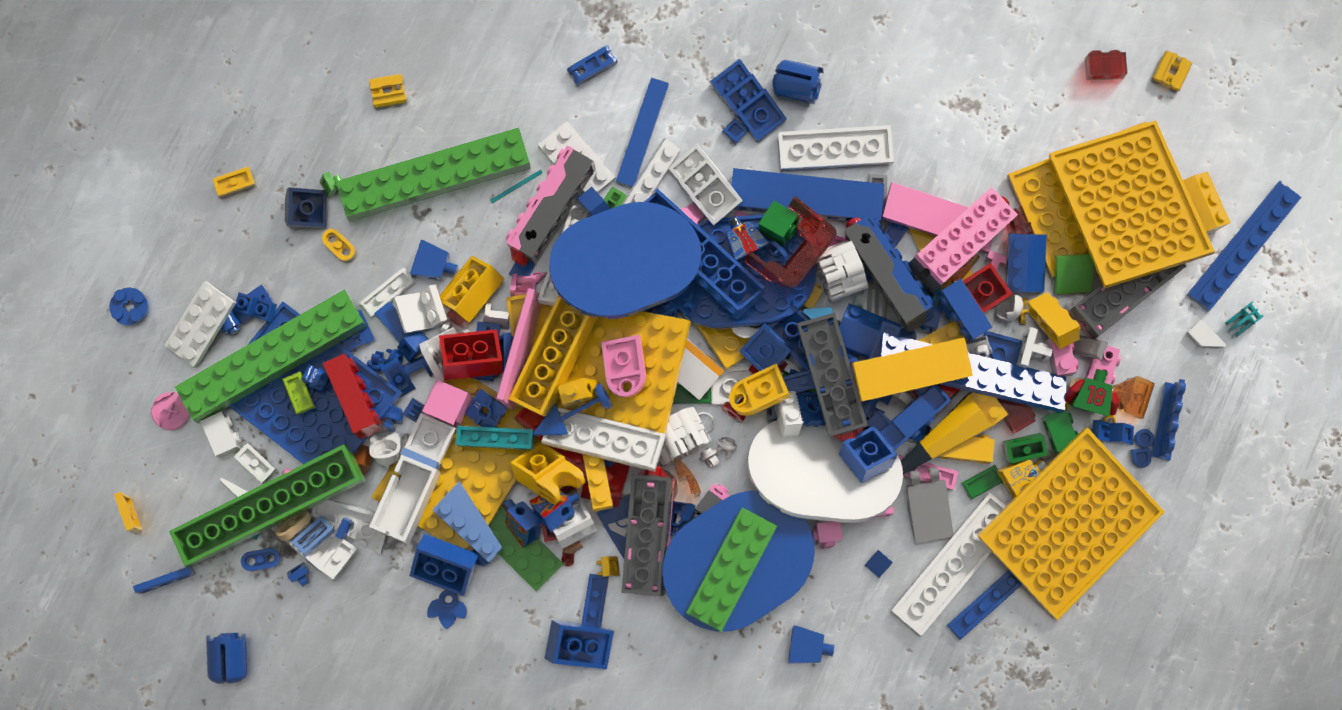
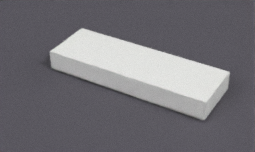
[359,267,416,318]

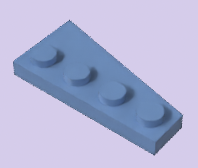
[433,481,503,563]

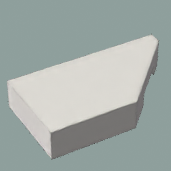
[1187,319,1226,348]

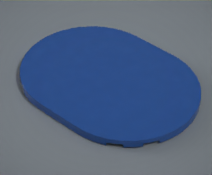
[549,202,701,319]
[671,215,817,329]
[663,491,814,632]

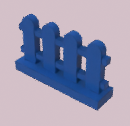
[1151,379,1186,461]

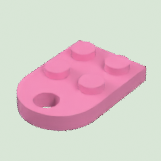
[601,335,646,397]

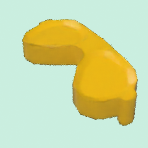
[1018,297,1029,324]

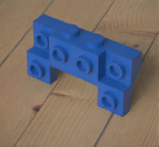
[867,384,951,451]

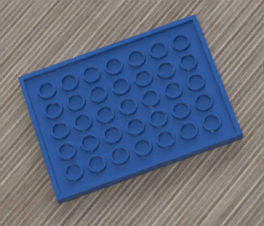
[229,301,403,464]

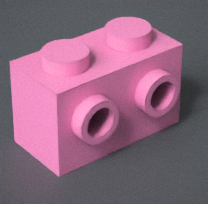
[1046,338,1078,377]
[1086,346,1121,385]
[811,521,843,549]

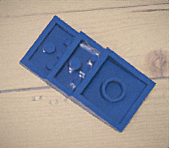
[709,59,787,141]

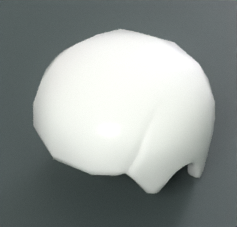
[996,293,1024,322]

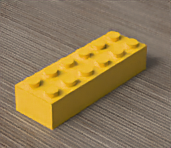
[509,295,598,417]

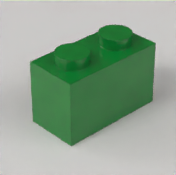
[1041,409,1078,455]
[1003,433,1048,464]

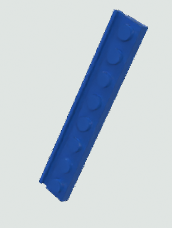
[1187,181,1302,312]

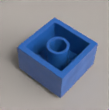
[839,426,897,483]

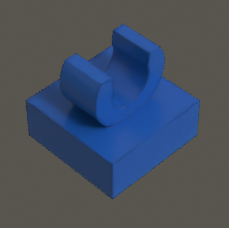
[403,398,424,423]
[287,562,309,587]

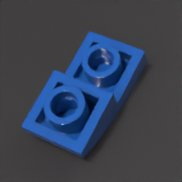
[233,292,277,322]
[375,301,413,344]

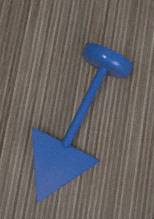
[532,383,613,435]

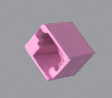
[422,380,473,429]

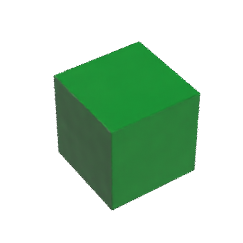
[759,200,799,247]

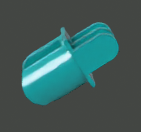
[1225,302,1264,337]

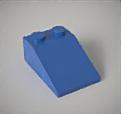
[545,620,614,669]

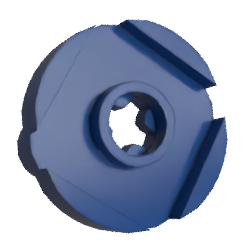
[109,287,149,326]

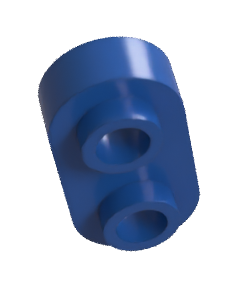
[241,548,281,572]

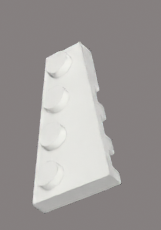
[311,499,386,555]

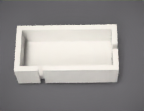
[369,455,441,545]

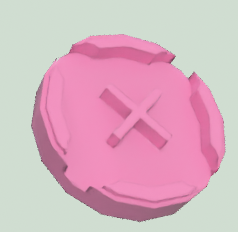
[151,392,190,431]

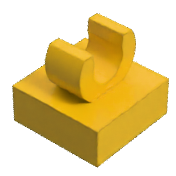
[596,556,620,577]

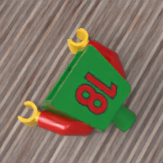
[1065,369,1119,423]

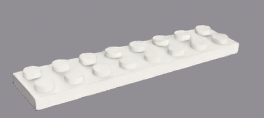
[891,493,1006,636]

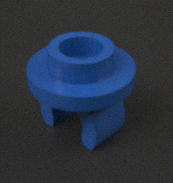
[382,349,403,364]
[367,351,386,371]

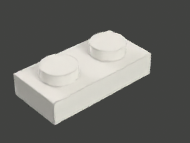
[234,443,276,484]

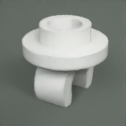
[717,437,737,458]
[699,447,720,467]

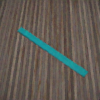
[490,169,543,203]

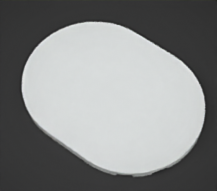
[747,420,903,523]

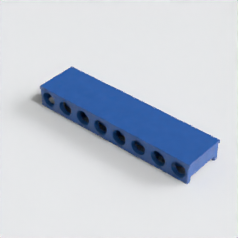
[731,168,885,222]
[644,188,765,319]

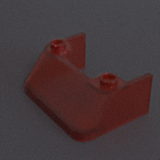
[744,196,837,288]

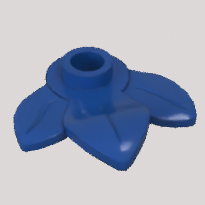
[427,590,466,629]

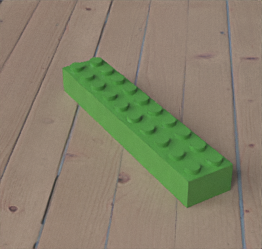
[336,128,531,222]
[175,289,367,424]
[169,444,365,567]

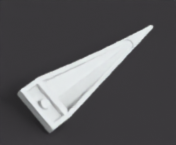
[220,478,357,581]

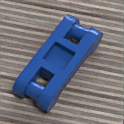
[567,45,618,86]

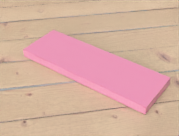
[881,182,994,253]
[497,288,542,410]

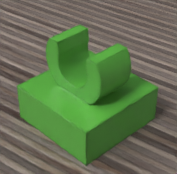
[319,172,342,198]
[604,186,627,209]

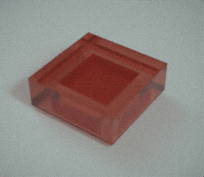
[447,309,467,328]

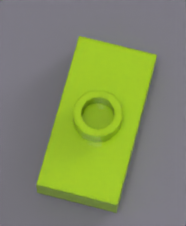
[282,372,316,415]

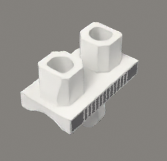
[965,336,992,358]

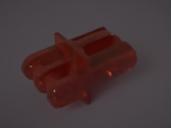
[1009,206,1035,234]

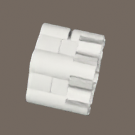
[814,240,868,302]
[659,407,712,467]

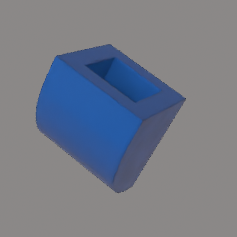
[397,331,428,362]

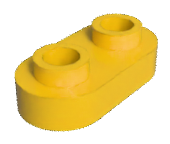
[322,229,356,262]

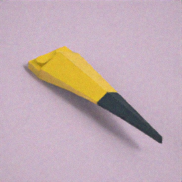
[901,392,1008,475]

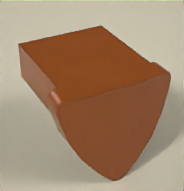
[353,445,374,475]

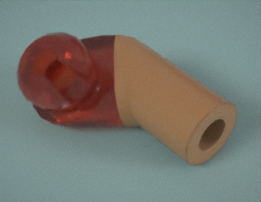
[561,541,583,567]

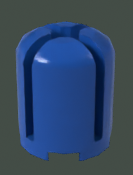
[772,59,824,105]
[206,633,247,684]

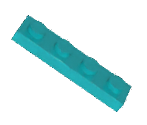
[456,426,535,450]

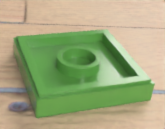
[1054,254,1094,294]

